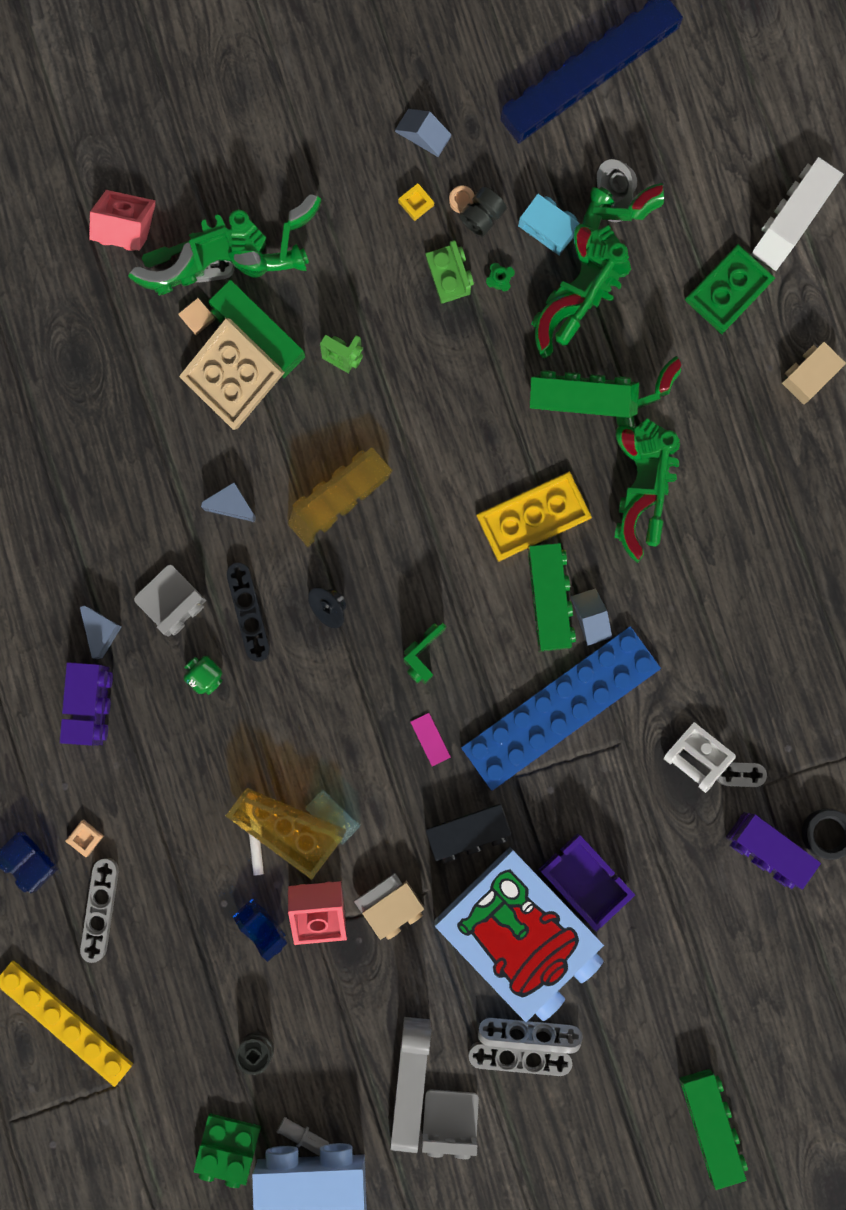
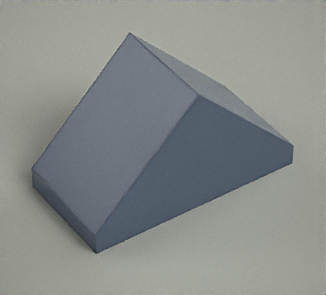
[395,109,451,157]
[201,483,256,522]
[571,588,612,646]
[80,606,121,659]

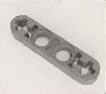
[80,858,119,963]
[478,1018,583,1054]
[468,1042,572,1076]

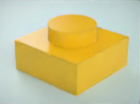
[398,183,434,221]

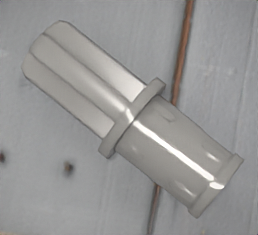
[277,1117,329,1156]

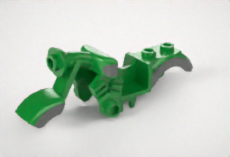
[128,195,322,296]

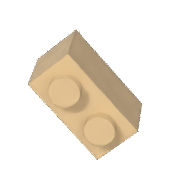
[782,342,846,404]
[362,880,424,940]

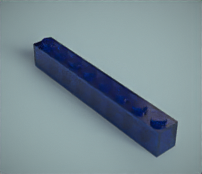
[501,0,683,144]

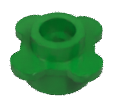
[486,263,515,292]

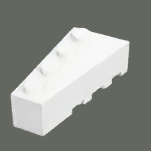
[751,157,844,271]

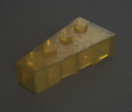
[288,448,393,547]
[226,788,347,880]

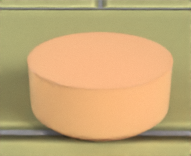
[449,185,475,213]

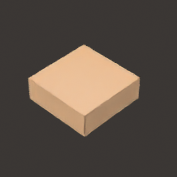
[178,298,215,335]
[66,820,104,857]

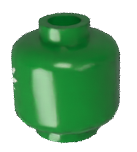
[183,656,223,695]

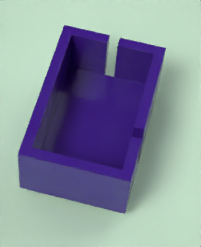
[60,663,113,746]
[726,812,821,890]
[539,833,635,932]

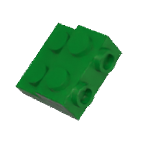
[194,1113,261,1188]

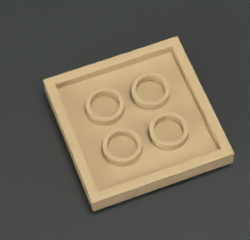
[179,318,285,430]

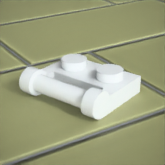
[664,722,736,793]

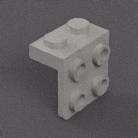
[134,565,207,637]
[422,1090,479,1159]

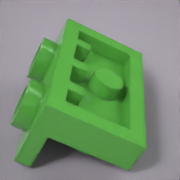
[425,240,474,304]
[320,335,363,374]

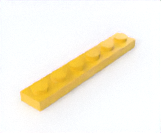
[0,961,134,1087]

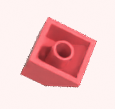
[90,190,155,251]
[288,881,347,945]

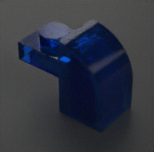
[233,899,287,962]

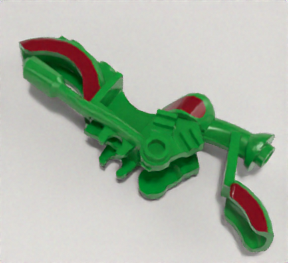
[531,183,664,358]
[615,356,681,563]

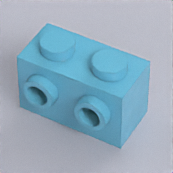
[518,194,580,256]

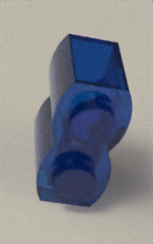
[0,831,59,893]

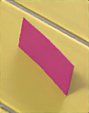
[411,713,451,766]

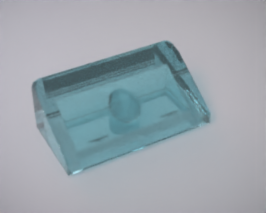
[305,789,361,845]

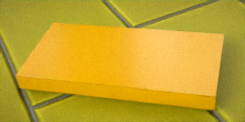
[476,471,592,562]

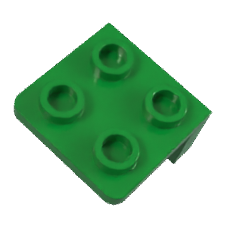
[404,623,447,684]

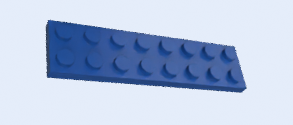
[461,626,661,791]

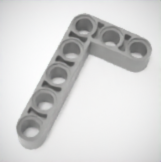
[391,1017,431,1153]

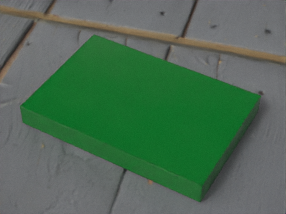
[685,244,775,334]

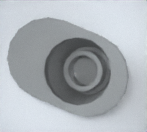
[597,159,637,222]

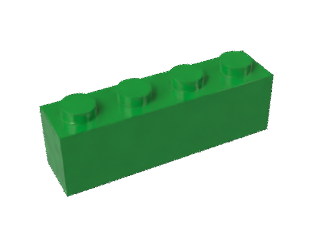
[209,280,305,378]
[530,370,639,418]
[527,543,576,652]
[679,1069,748,1190]

